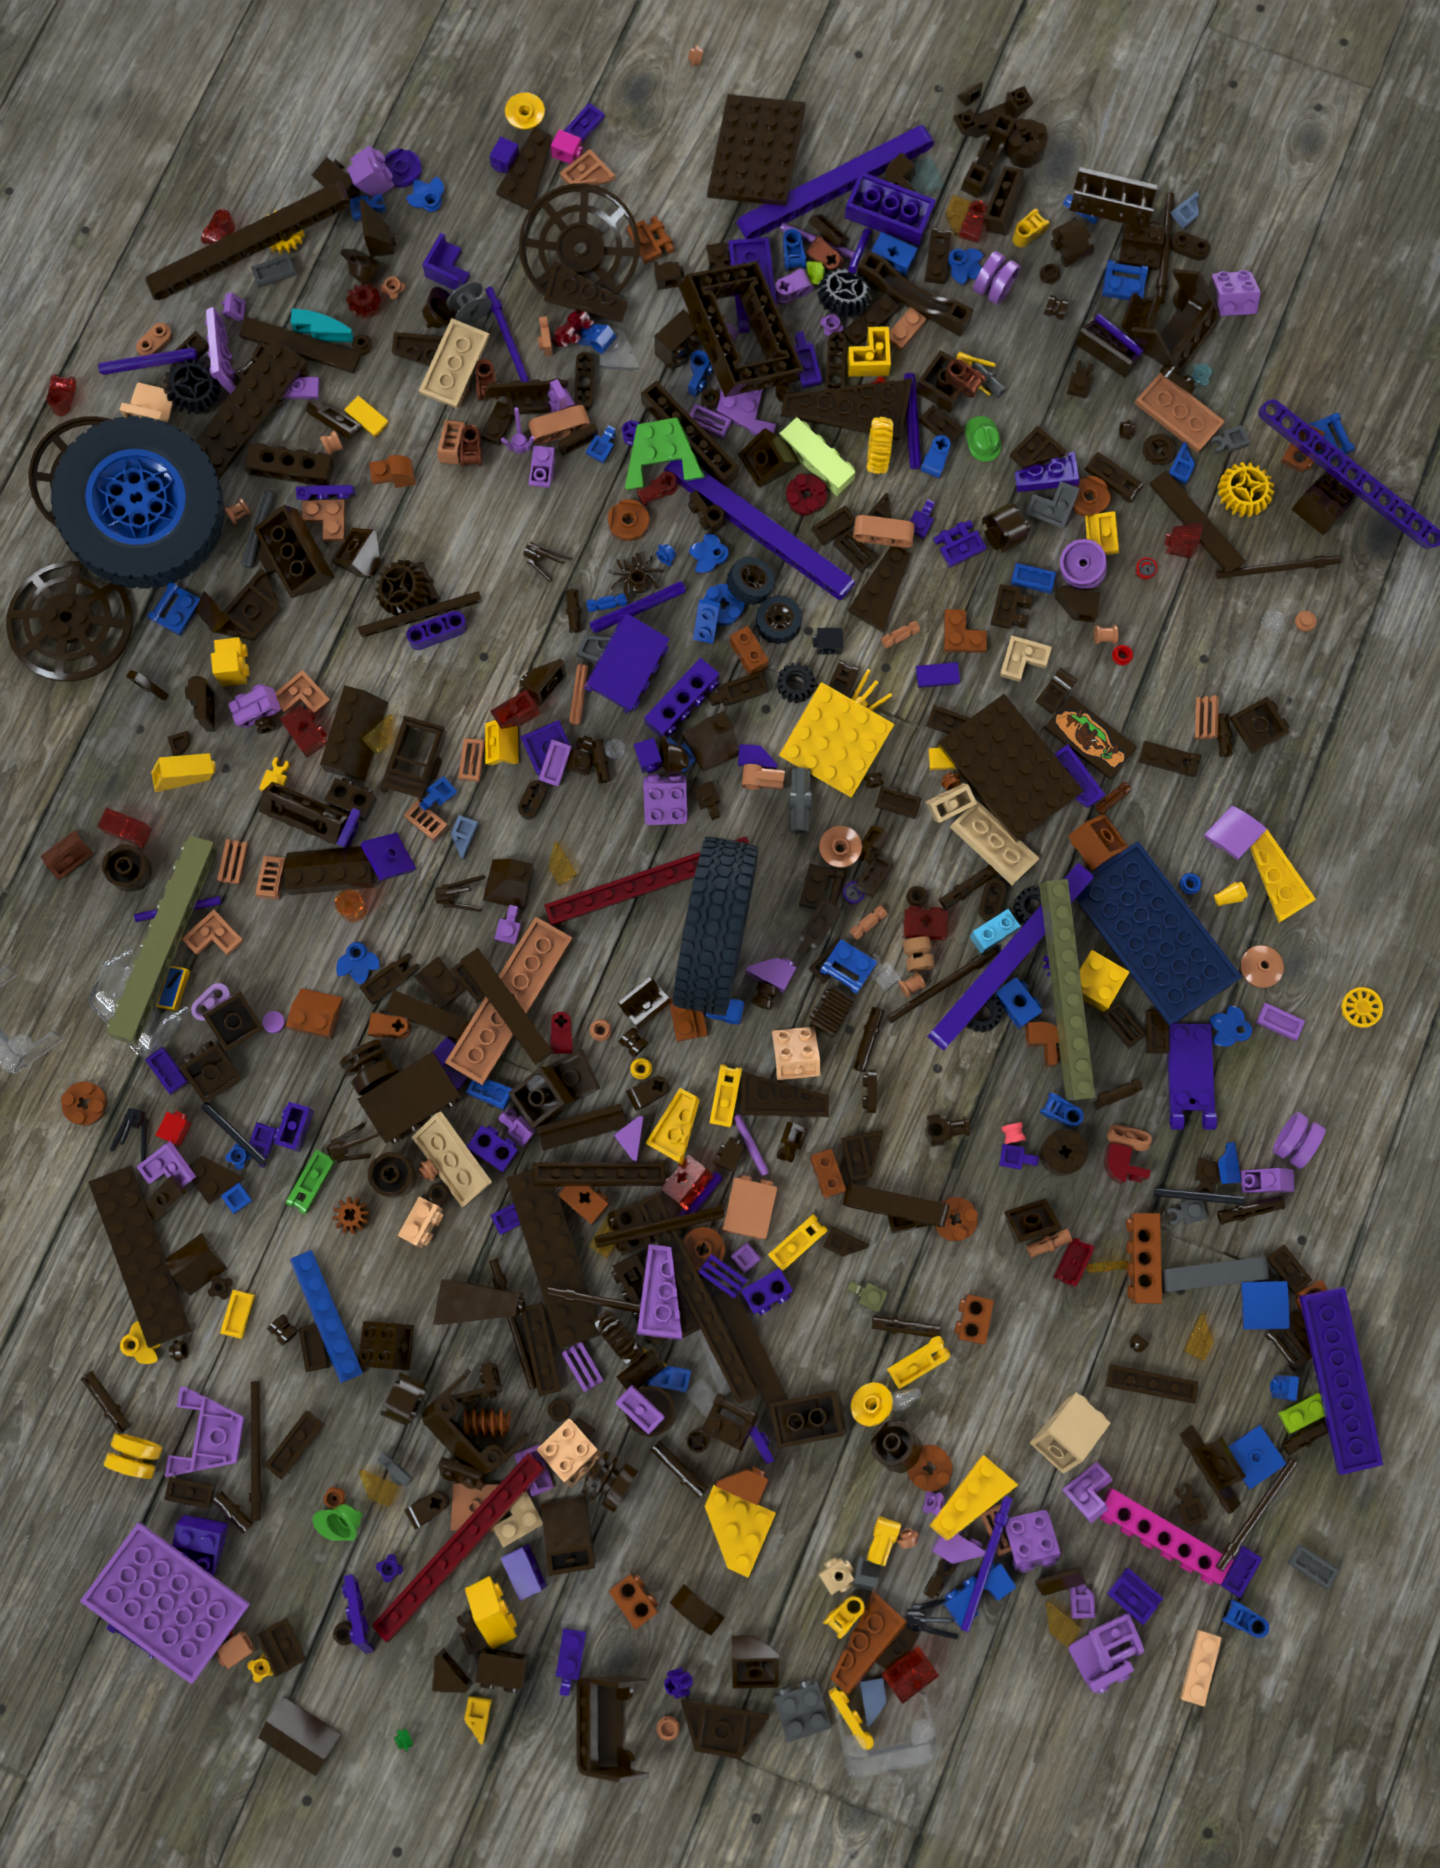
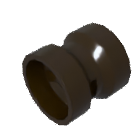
[1044,295,1069,321]
[751,982,779,1010]
[618,1027,649,1058]
[267,1314,299,1346]
[686,1429,709,1453]

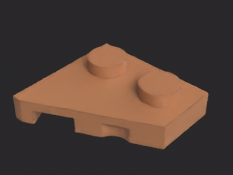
[560,149,615,185]

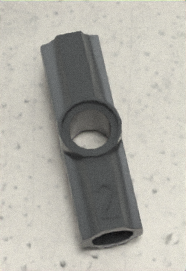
[789,768,811,834]

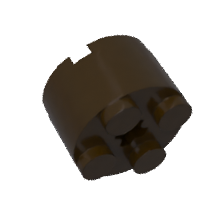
[1005,118,1048,169]
[1050,217,1094,268]
[982,503,1030,553]
[102,844,152,892]
[1039,1130,1088,1176]
[368,1152,416,1198]
[380,1373,427,1426]
[871,1420,922,1473]

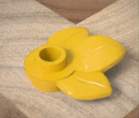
[120,1321,161,1364]

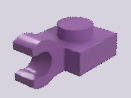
[494,905,521,945]
[498,1107,537,1147]

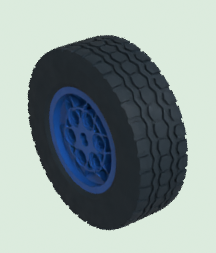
[51,416,225,589]
[673,836,758,1016]

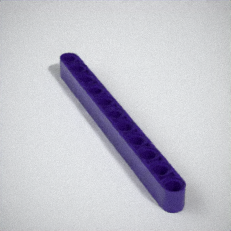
[736,125,934,239]
[1258,399,1440,549]
[664,460,855,600]
[927,863,1094,1051]

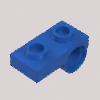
[578,325,617,354]
[688,350,713,398]
[693,599,720,644]
[1270,1375,1299,1401]

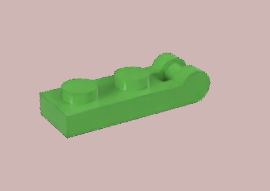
[286,1149,336,1215]

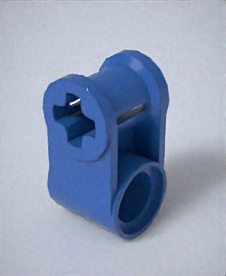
[782,229,806,271]
[920,435,951,478]
[703,999,745,1025]
[1039,1092,1084,1128]
[1222,1599,1270,1638]

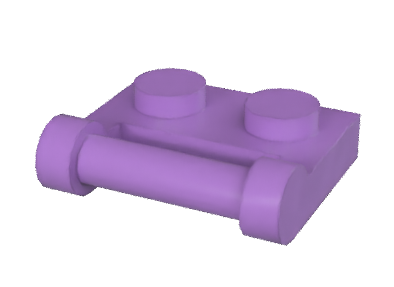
[1088,1613,1144,1672]

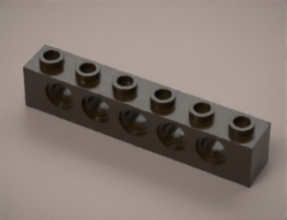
[641,380,739,487]

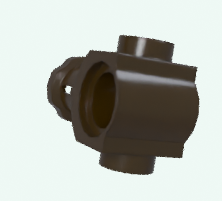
[925,1114,970,1147]

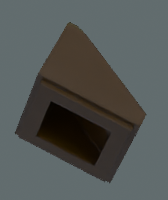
[957,82,983,106]

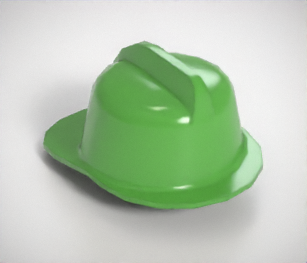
[965,416,1001,462]
[312,1504,363,1541]

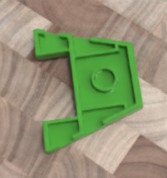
[625,418,704,491]

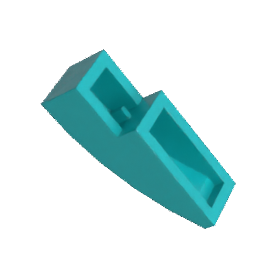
[291,308,354,343]

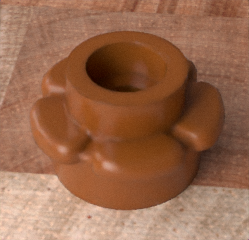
[941,772,961,791]
[323,1487,346,1510]

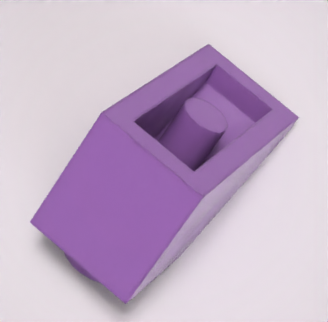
[745,958,796,994]

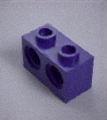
[467,1125,519,1174]
[741,1268,793,1316]

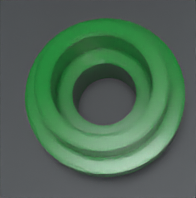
[394,1728,413,1752]

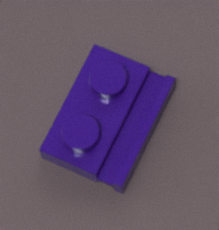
[1106,1567,1163,1625]

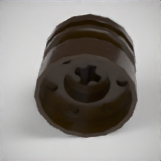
[339,1040,398,1096]
[581,1451,638,1513]

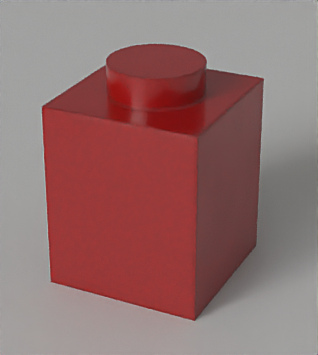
[155,1110,192,1147]

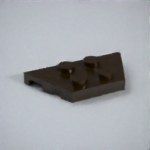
[208,568,282,641]
[681,1698,769,1759]

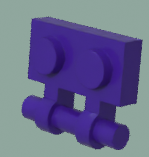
[933,520,987,568]

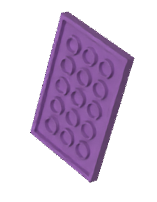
[80,1522,250,1684]

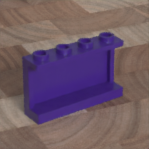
[583,613,669,713]

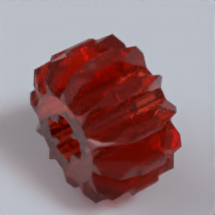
[346,282,382,319]

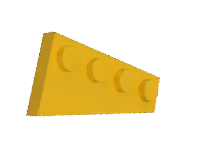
[1250,830,1316,923]

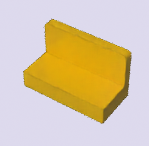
[485,719,519,765]

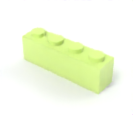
[779,417,855,496]

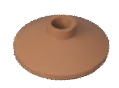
[819,826,862,868]
[1240,945,1284,988]

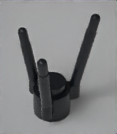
[110,1108,149,1163]
[907,1599,958,1639]

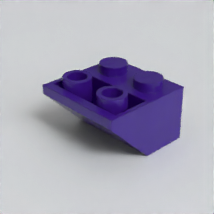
[172,1514,228,1576]

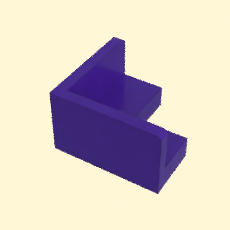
[422,232,470,291]

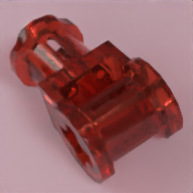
[636,471,677,506]

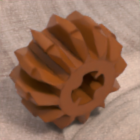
[332,1197,371,1235]

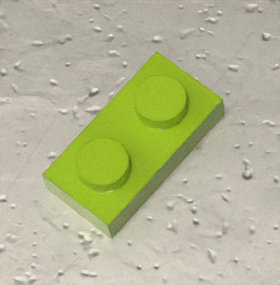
[1278,1393,1325,1434]

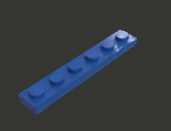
[290,1250,363,1383]

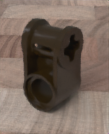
[626,1076,669,1111]
[404,1490,449,1530]

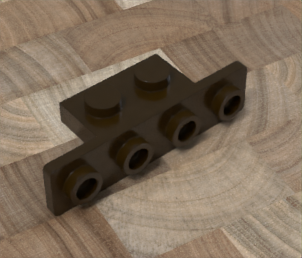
[485,378,568,415]
[1180,1425,1246,1514]

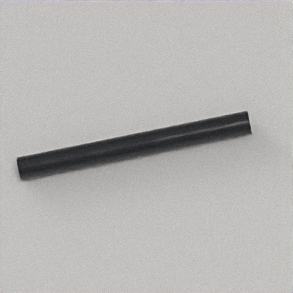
[201,1102,267,1166]
[1154,1187,1245,1205]

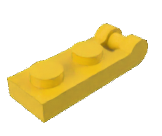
[709,1064,742,1128]
[768,1214,828,1272]
[887,1336,951,1389]
[828,1686,874,1750]

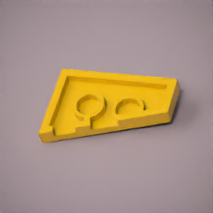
[646,1088,700,1165]

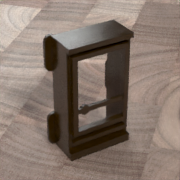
[380,715,447,802]

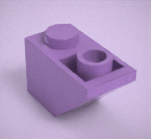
[529,446,556,488]
[1241,1168,1295,1193]
[930,1531,986,1564]

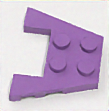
[717,386,776,436]
[165,1386,245,1477]

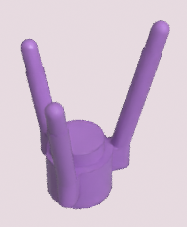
[501,407,535,454]

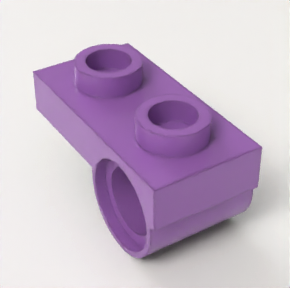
[548,379,576,413]

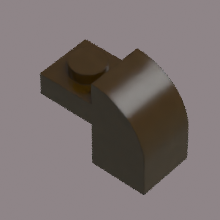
[886,152,916,192]
[669,1584,725,1636]

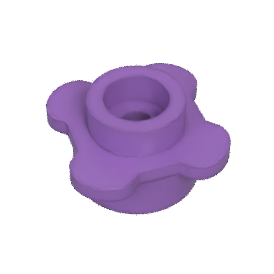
[820,314,843,336]
[923,1491,945,1515]

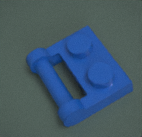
[1102,260,1148,300]
[1309,413,1355,460]
[147,582,200,636]
[820,939,877,994]

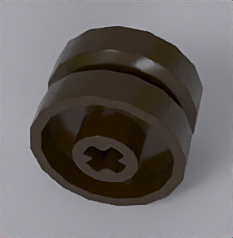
[626,1386,676,1437]

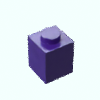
[489,136,519,174]
[634,738,662,774]

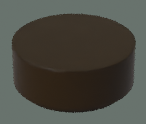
[548,1399,570,1422]

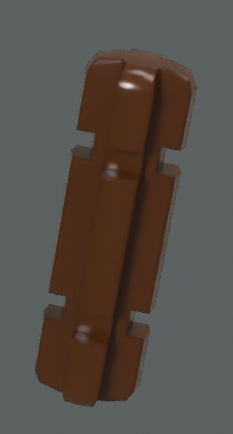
[1095,782,1132,815]

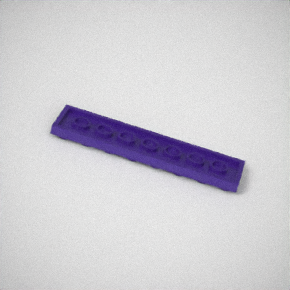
[1299,1286,1383,1475]

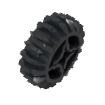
[817,268,872,319]
[163,359,220,415]

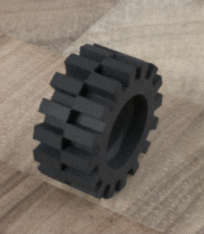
[777,662,815,704]
[1013,886,1042,925]
[967,995,1003,1033]

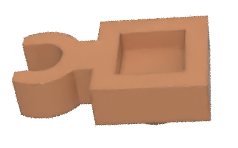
[538,316,553,357]

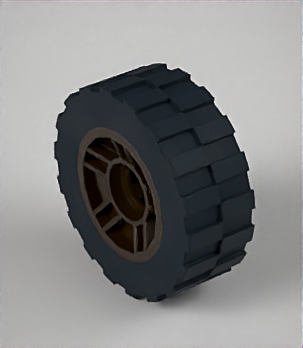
[726,556,775,605]
[756,595,802,644]

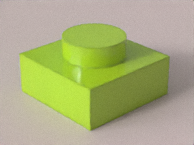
[807,261,825,284]

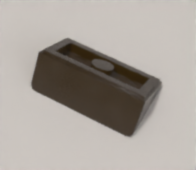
[195,591,230,633]
[1035,1566,1086,1596]

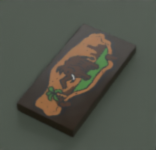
[1044,695,1137,780]

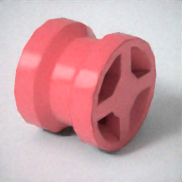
[1001,1122,1027,1144]

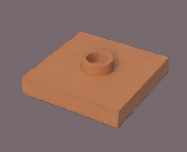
[451,1483,499,1532]

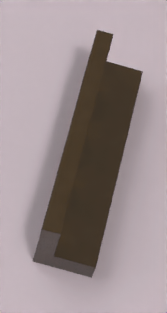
[536,1104,627,1151]

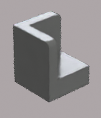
[853,1556,881,1592]

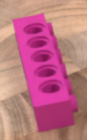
[1099,1487,1233,1586]

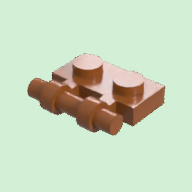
[626,216,675,264]

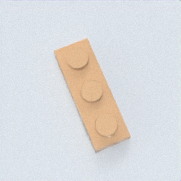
[1180,1630,1221,1707]

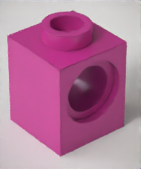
[551,130,583,164]

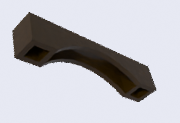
[858,250,973,337]

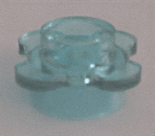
[1190,364,1213,386]

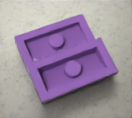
[1204,806,1267,861]

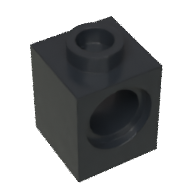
[813,628,843,655]

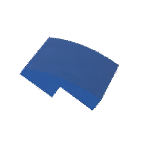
[1241,1281,1289,1330]

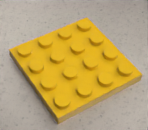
[779,682,895,798]

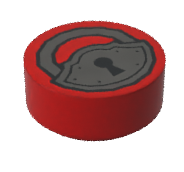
[1135,558,1157,580]

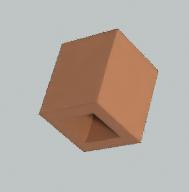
[216,1630,256,1669]

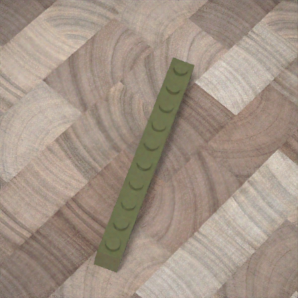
[107,835,218,1046]
[1039,879,1095,1100]

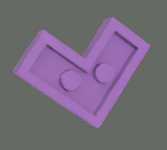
[136,1141,196,1187]
[1062,1462,1113,1523]

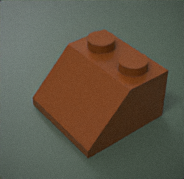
[1068,814,1128,871]
[286,988,344,1040]
[715,1466,768,1505]

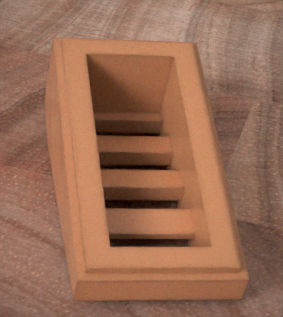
[437,420,465,464]
[403,800,449,843]
[255,856,285,900]

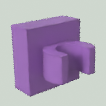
[221,292,246,322]

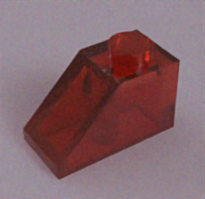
[1164,523,1203,559]
[490,690,540,729]

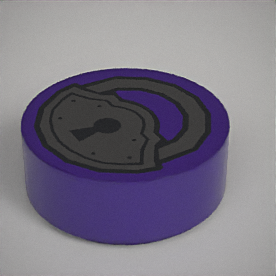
[843,882,865,904]

